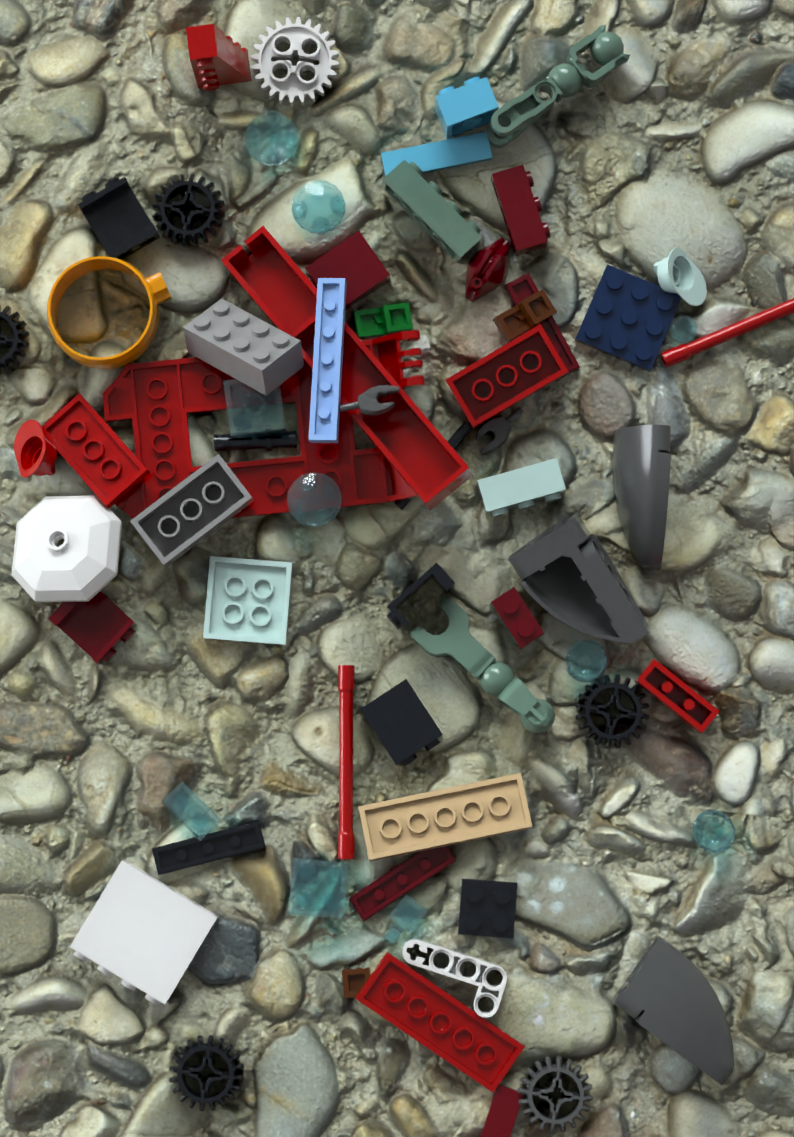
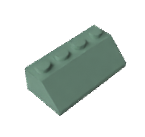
[381,160,482,263]

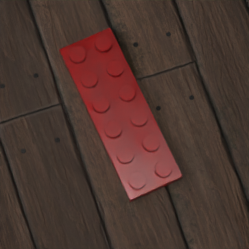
[355,952,525,1093]

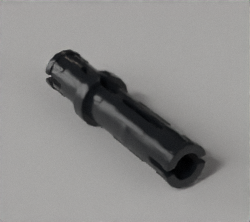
[214,429,297,452]

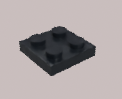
[458,878,517,938]

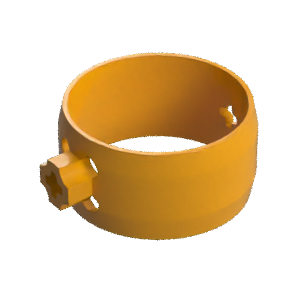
[47,256,172,369]

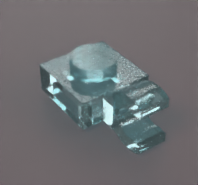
[384,894,428,944]

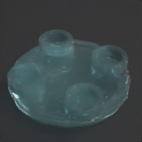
[245,110,299,165]
[292,180,346,235]
[287,472,342,527]

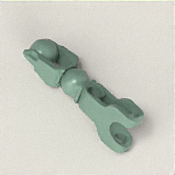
[487,25,630,148]
[410,596,555,734]

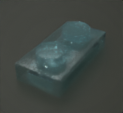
[162,781,221,841]

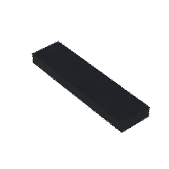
[152,821,266,875]

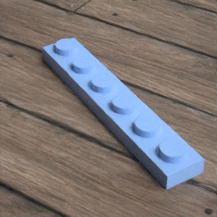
[309,278,347,443]

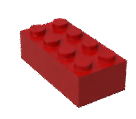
[445,324,568,428]

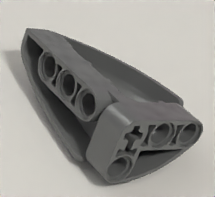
[612,424,671,570]
[508,512,650,643]
[612,936,734,1085]

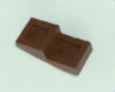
[493,289,557,343]

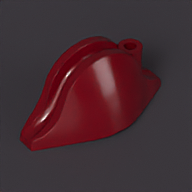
[465,238,509,303]

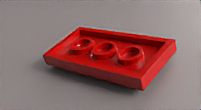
[42,393,150,508]

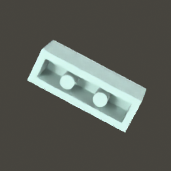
[477,458,566,517]

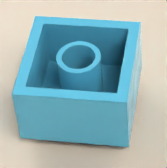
[435,77,499,139]

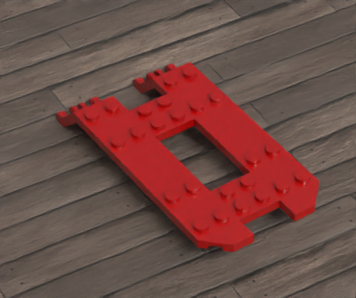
[102,330,425,519]

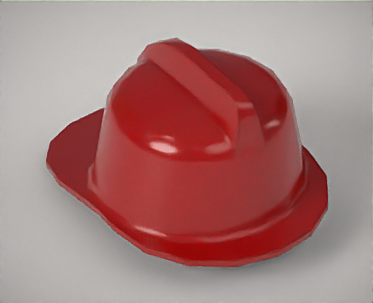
[14,419,57,478]

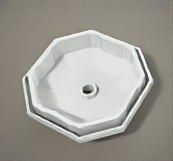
[11,495,122,602]

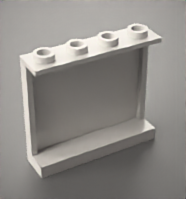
[70,860,219,1006]

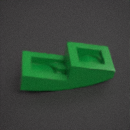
[351,303,413,339]

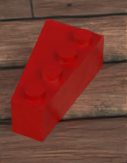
[186,24,252,91]

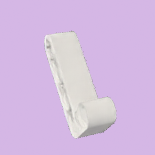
[402,938,507,1018]

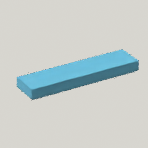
[381,132,492,176]

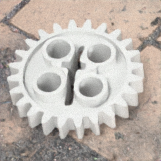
[251,17,339,106]

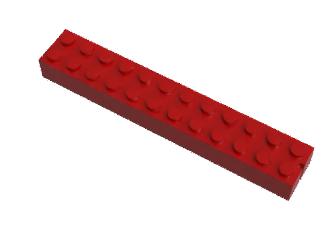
[221,226,473,511]

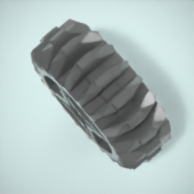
[518,1056,593,1133]

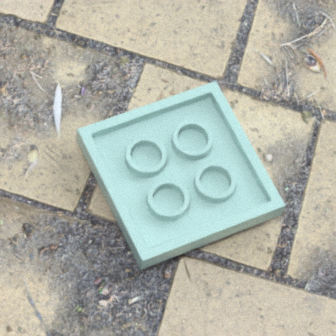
[203,556,293,645]

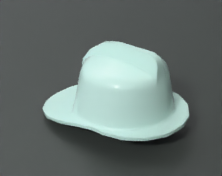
[653,248,707,306]

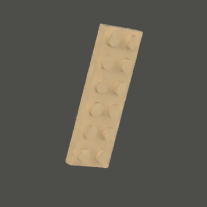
[358,773,532,862]

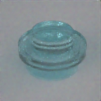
[670,315,697,343]

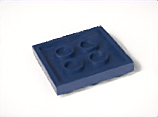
[575,264,682,372]

